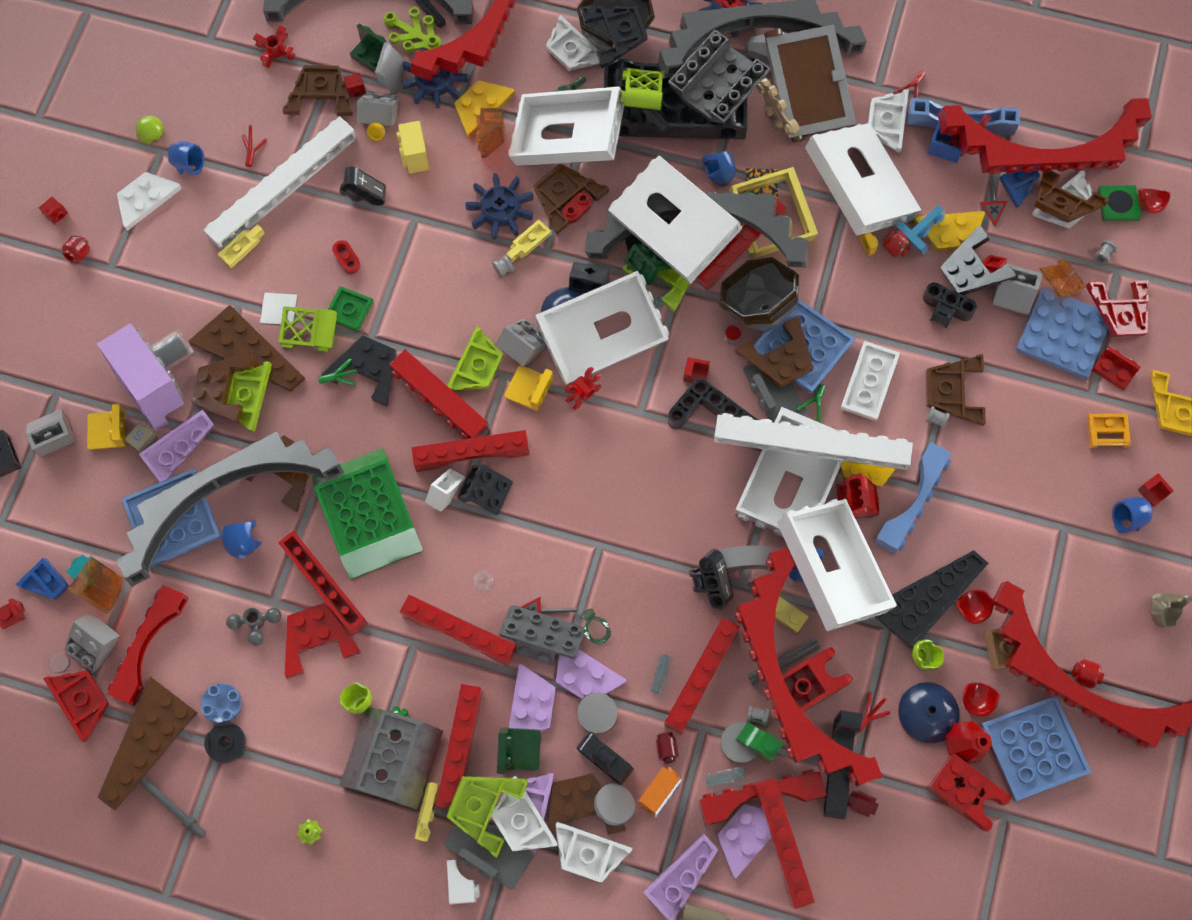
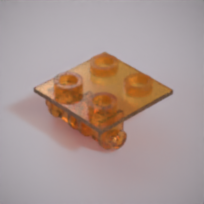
[1040,258,1085,298]

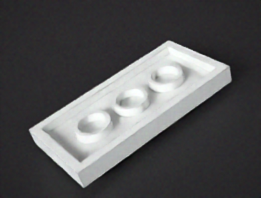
[840,341,900,421]

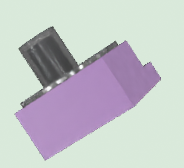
[97,323,194,431]

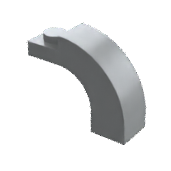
[719,546,776,574]

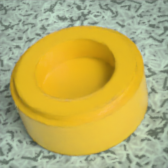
[366,122,385,141]

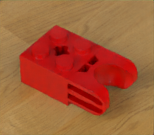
[782,647,853,713]
[926,753,1011,832]

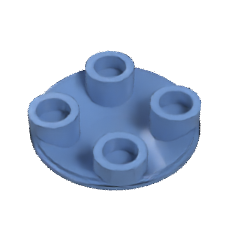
[201,683,242,723]

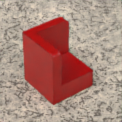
[683,357,710,383]
[1138,473,1174,507]

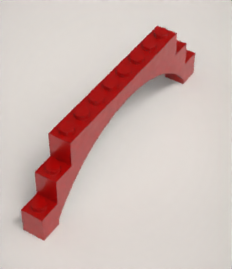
[411,0,516,81]
[938,98,1152,175]
[735,547,883,787]
[990,581,1192,749]

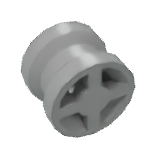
[492,255,514,278]

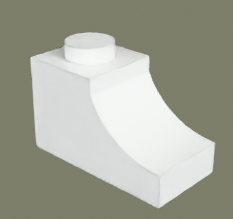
[425,468,466,512]
[447,860,480,905]

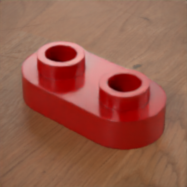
[562,192,592,224]
[332,240,361,274]

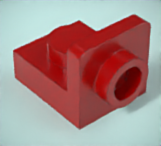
[343,72,366,98]
[38,197,68,224]
[982,255,1007,274]
[0,598,25,629]

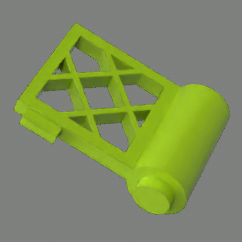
[621,68,662,110]
[278,306,337,352]

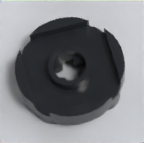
[204,722,247,764]

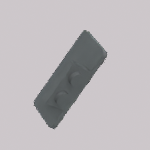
[743,364,809,423]
[499,605,585,666]
[445,823,534,889]

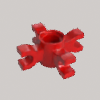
[253,25,295,68]
[564,367,602,410]

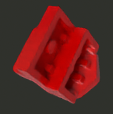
[836,473,879,519]

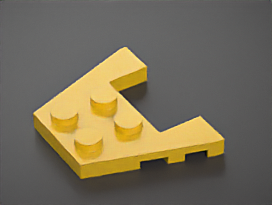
[1150,370,1192,436]

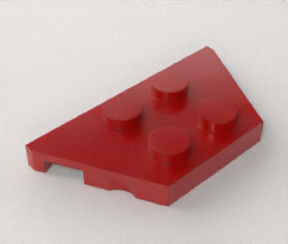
[43,670,109,742]

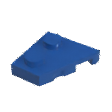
[999,171,1041,208]
[16,558,70,600]

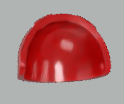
[1138,188,1171,213]
[957,590,994,624]
[963,682,999,717]

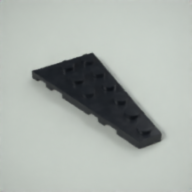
[875,550,989,650]

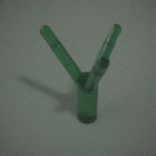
[553,76,586,92]

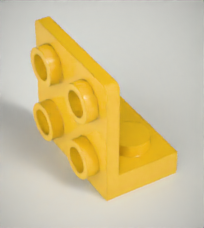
[504,365,554,412]
[87,404,126,450]

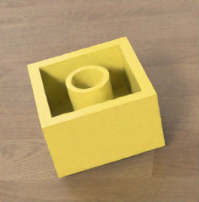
[396,121,430,174]

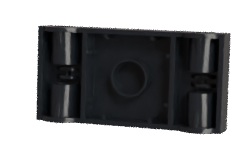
[604,58,747,140]

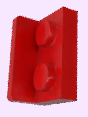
[1091,347,1141,391]

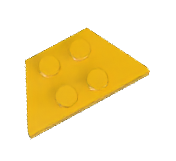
[454,80,515,138]
[914,211,985,251]
[840,461,896,488]

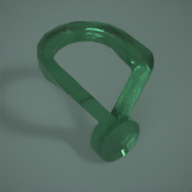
[582,609,611,644]

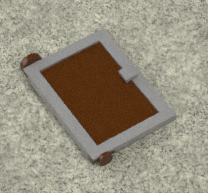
[764,24,856,142]

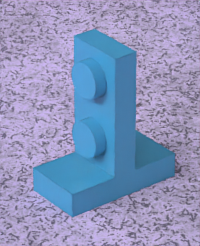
[896,204,945,255]

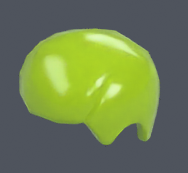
[136,116,164,144]
[912,640,944,670]
[339,682,373,714]

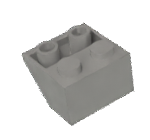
[357,91,400,126]
[992,263,1042,315]
[495,319,547,367]
[26,409,76,457]
[64,612,120,673]

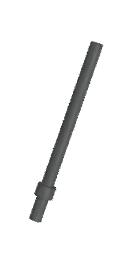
[113,757,207,839]

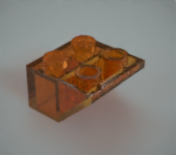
[476,108,505,158]
[68,557,123,615]

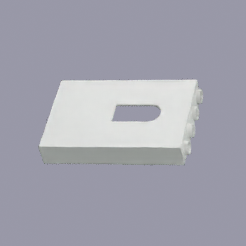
[508,87,624,166]
[805,123,921,236]
[608,156,742,284]
[534,271,669,386]
[735,407,843,537]
[777,499,897,631]

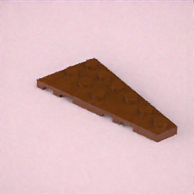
[188,305,305,392]
[97,677,197,811]

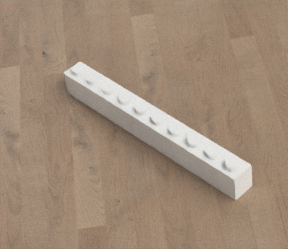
[204,117,357,251]
[714,413,913,470]

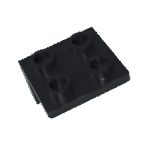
[457,463,513,515]

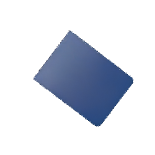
[927,122,961,163]

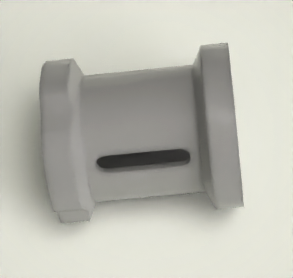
[1093,240,1118,265]
[925,406,950,429]
[746,705,769,727]

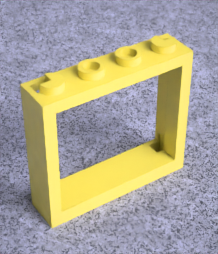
[730,167,818,258]

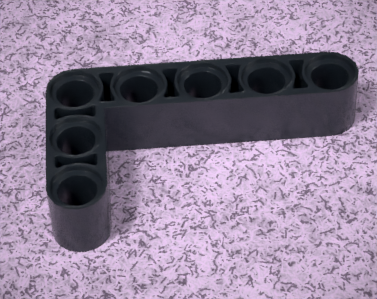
[668,379,760,429]
[823,710,862,820]

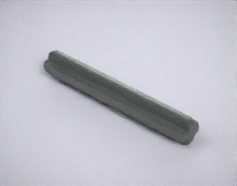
[748,639,820,685]

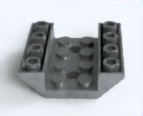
[668,30,771,123]
[339,707,443,810]

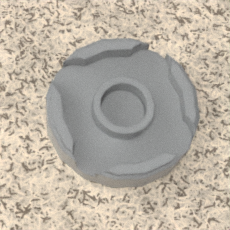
[577,692,618,734]
[720,722,757,764]
[594,783,635,826]

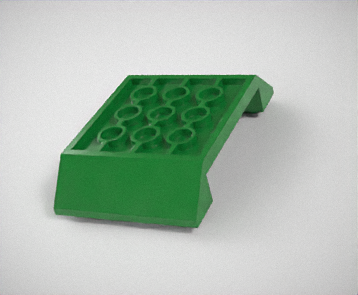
[312,448,423,580]

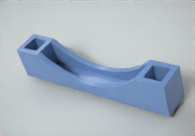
[907,98,1020,136]
[874,442,951,554]

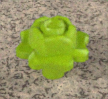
[297,819,322,845]

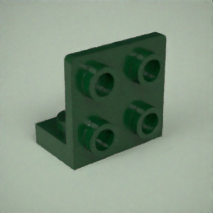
[350,23,386,73]
[624,243,673,285]
[497,727,541,774]

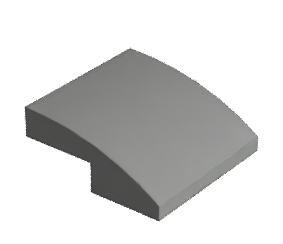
[375,43,405,94]

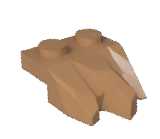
[984,628,1015,671]

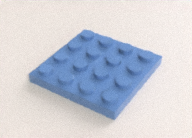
[1015,286,1108,380]
[753,299,856,394]
[122,468,222,568]
[980,697,1092,802]

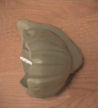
[1150,593,1192,628]

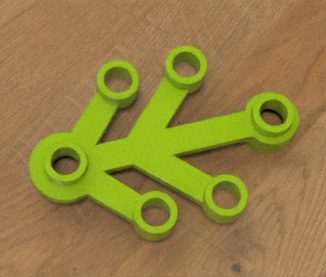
[384,7,442,53]

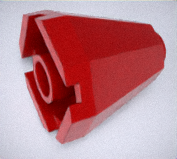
[945,721,992,764]

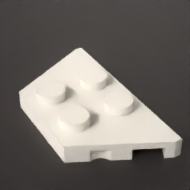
[546,15,600,72]
[868,89,909,153]
[1032,170,1092,229]
[117,172,182,231]
[491,776,558,851]
[555,822,632,883]

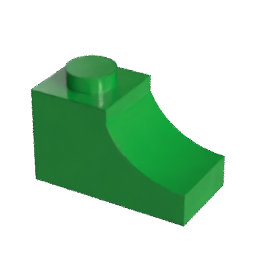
[736,722,783,763]

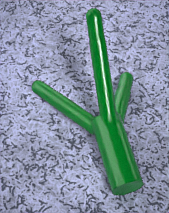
[318,359,357,386]
[796,384,826,423]

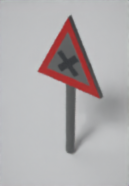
[980,174,1008,226]
[522,596,578,613]

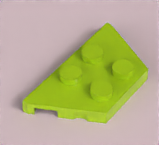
[447,326,504,391]
[227,361,272,432]

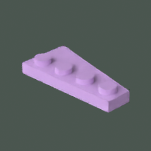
[139,410,215,482]
[643,834,718,920]

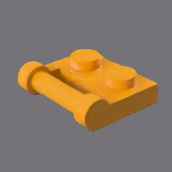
[1087,413,1131,448]

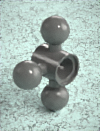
[226,608,282,646]

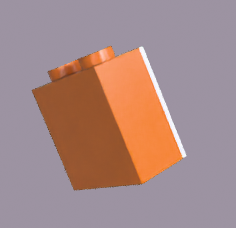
[638,767,682,818]

